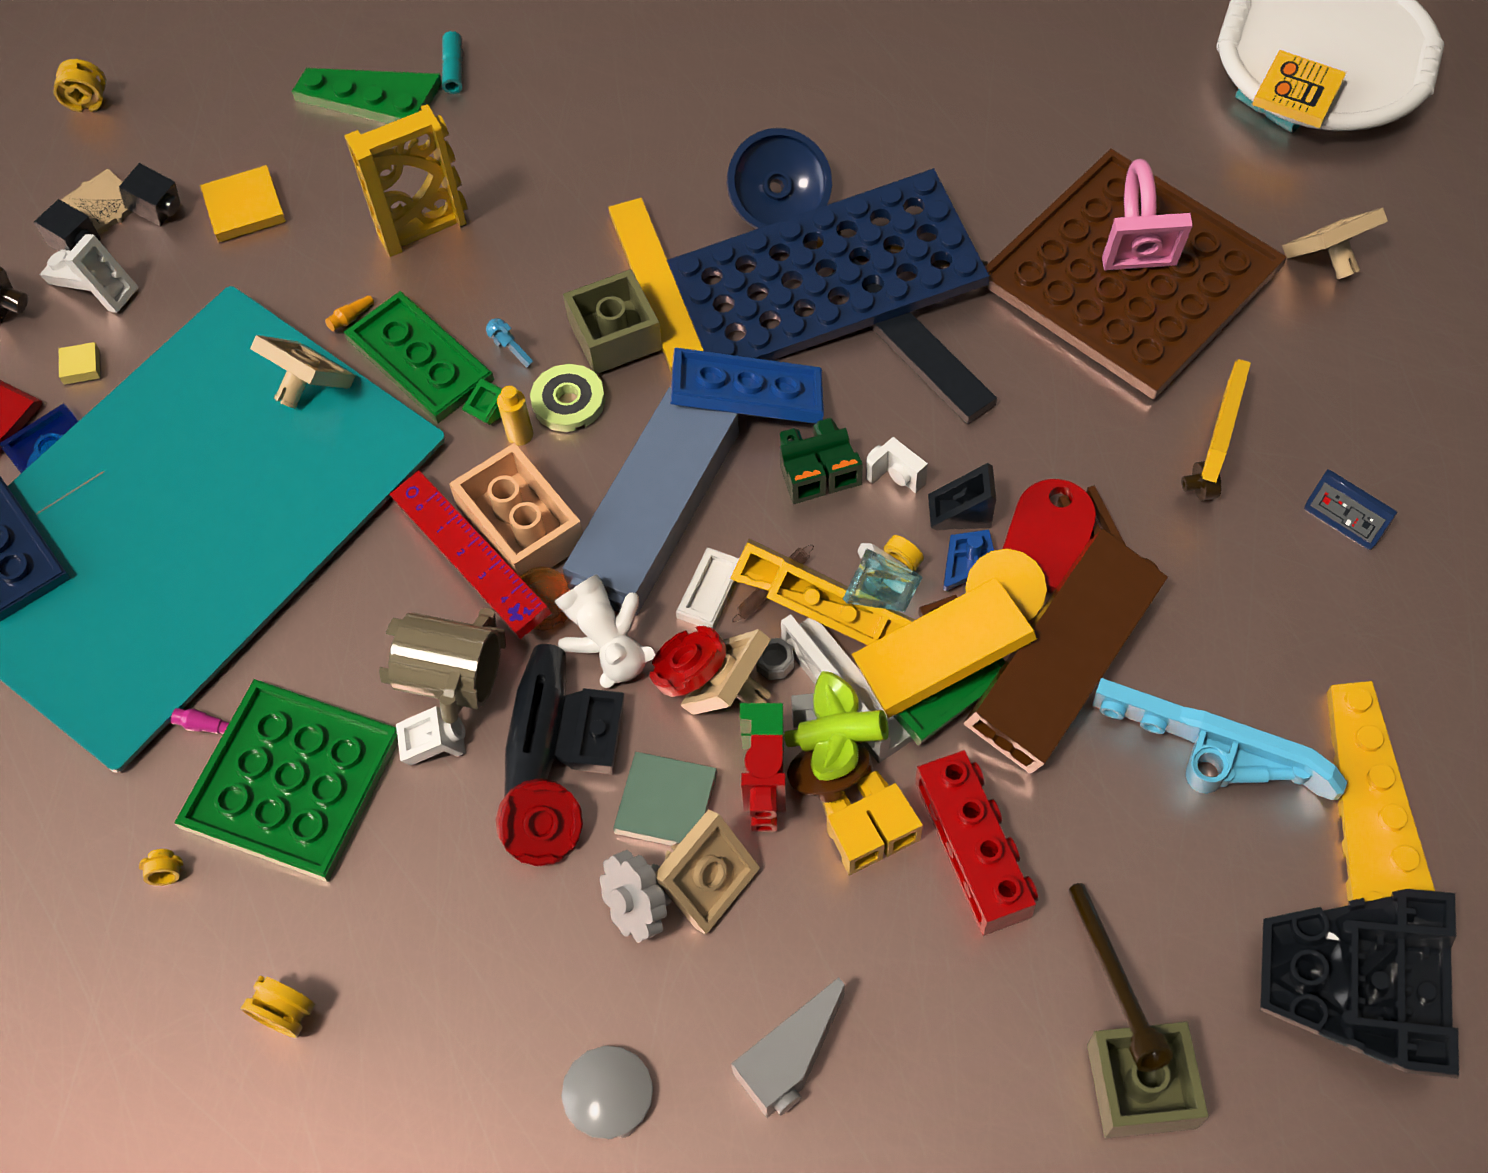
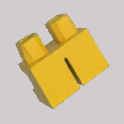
[822,771,923,876]

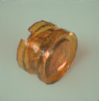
[520,567,569,631]

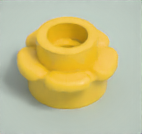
[139,849,184,886]

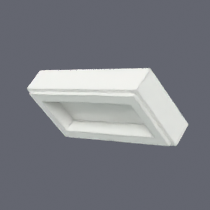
[676,547,739,629]

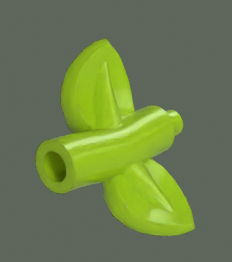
[784,671,889,781]

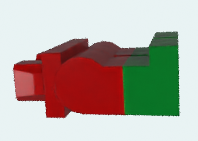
[740,703,786,832]

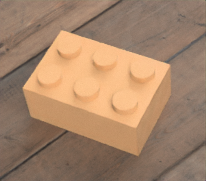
[449,443,583,584]

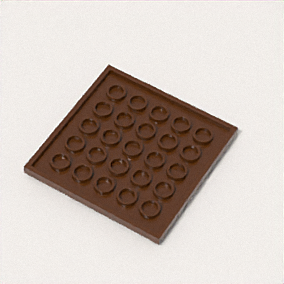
[984,149,1287,400]

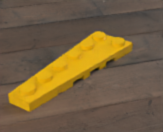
[1327,681,1435,902]

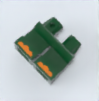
[780,418,863,505]

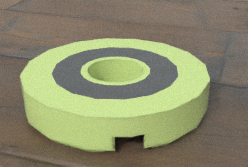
[530,364,605,432]

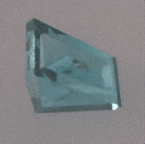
[843,548,923,612]

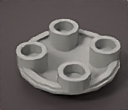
[561,1046,653,1139]

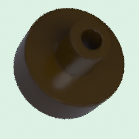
[1181,461,1221,501]

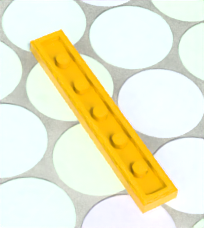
[608,197,703,374]

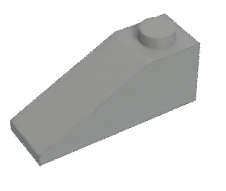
[732,978,845,1118]

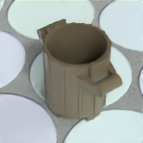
[379,608,506,723]

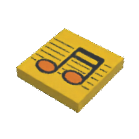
[1252,50,1346,128]

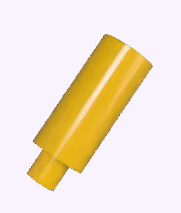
[497,385,533,446]

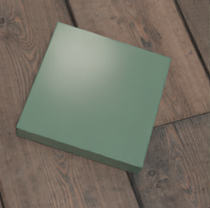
[613,751,717,846]

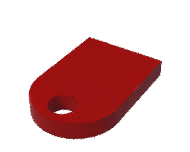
[1003,479,1096,593]

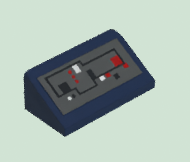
[1304,469,1398,550]

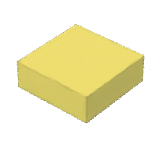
[59,342,100,385]

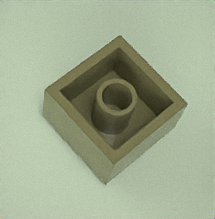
[563,269,662,374]
[1087,1021,1209,1139]

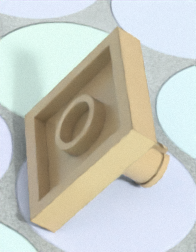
[1282,208,1388,279]
[250,335,356,408]
[681,629,771,715]
[655,809,760,934]

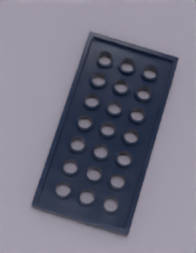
[667,168,989,361]

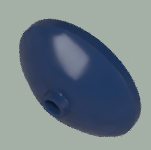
[727,128,832,229]

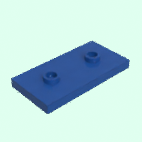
[670,348,824,424]

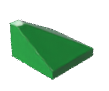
[462,378,502,425]

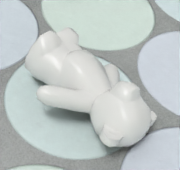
[555,574,656,688]

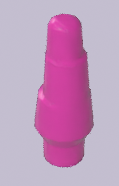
[171,708,229,734]

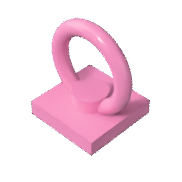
[1102,159,1192,270]

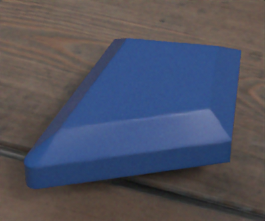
[943,529,994,591]

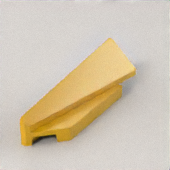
[730,539,916,645]

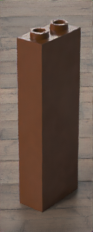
[963,528,1168,774]

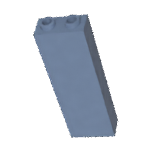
[562,387,739,616]

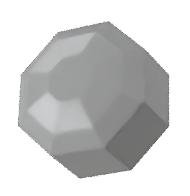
[756,638,794,680]

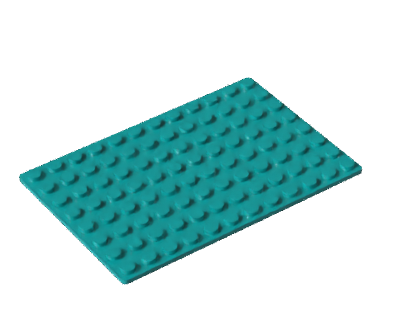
[0,286,445,773]

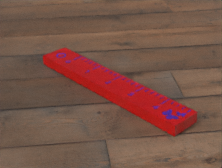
[389,470,552,639]

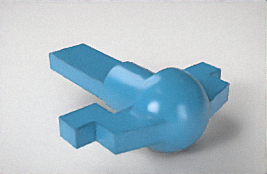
[486,318,533,368]

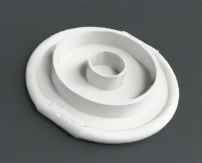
[1216,0,1445,131]

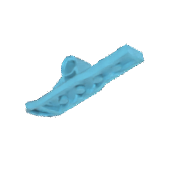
[1092,678,1347,800]

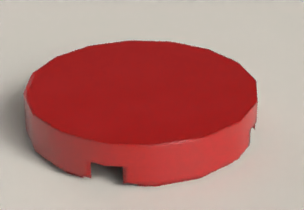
[650,626,726,697]
[496,778,583,866]

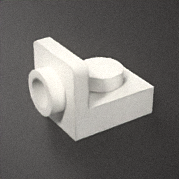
[866,437,928,493]
[396,706,466,765]

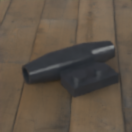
[504,644,624,797]

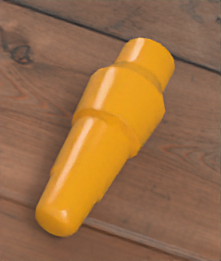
[325,295,374,331]

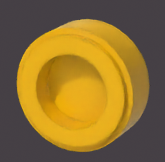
[884,535,924,572]

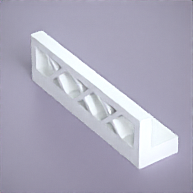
[781,614,912,764]

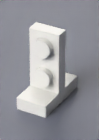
[40,234,139,313]

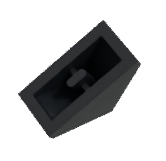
[928,463,996,530]

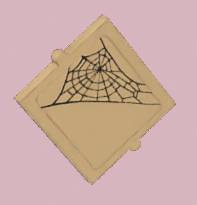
[61,169,133,235]

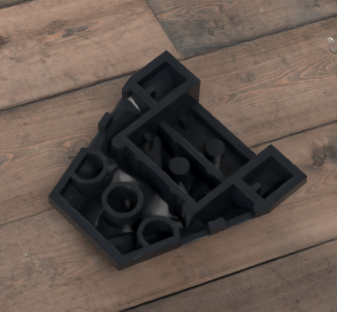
[1260,889,1459,1079]

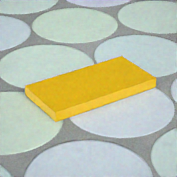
[852,577,1037,718]

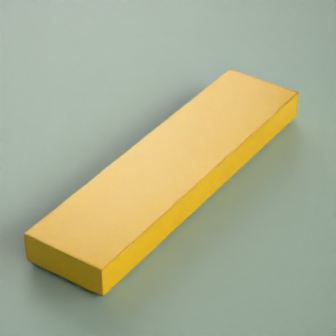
[1201,359,1251,483]

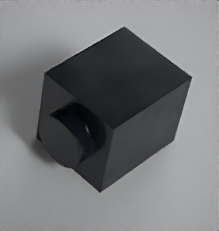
[119,163,180,226]
[34,199,101,251]

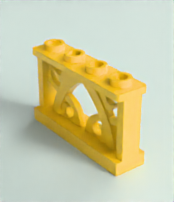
[344,104,468,257]

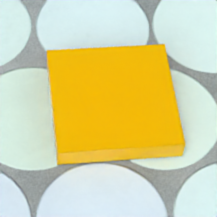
[200,165,286,242]

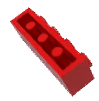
[915,750,1038,936]

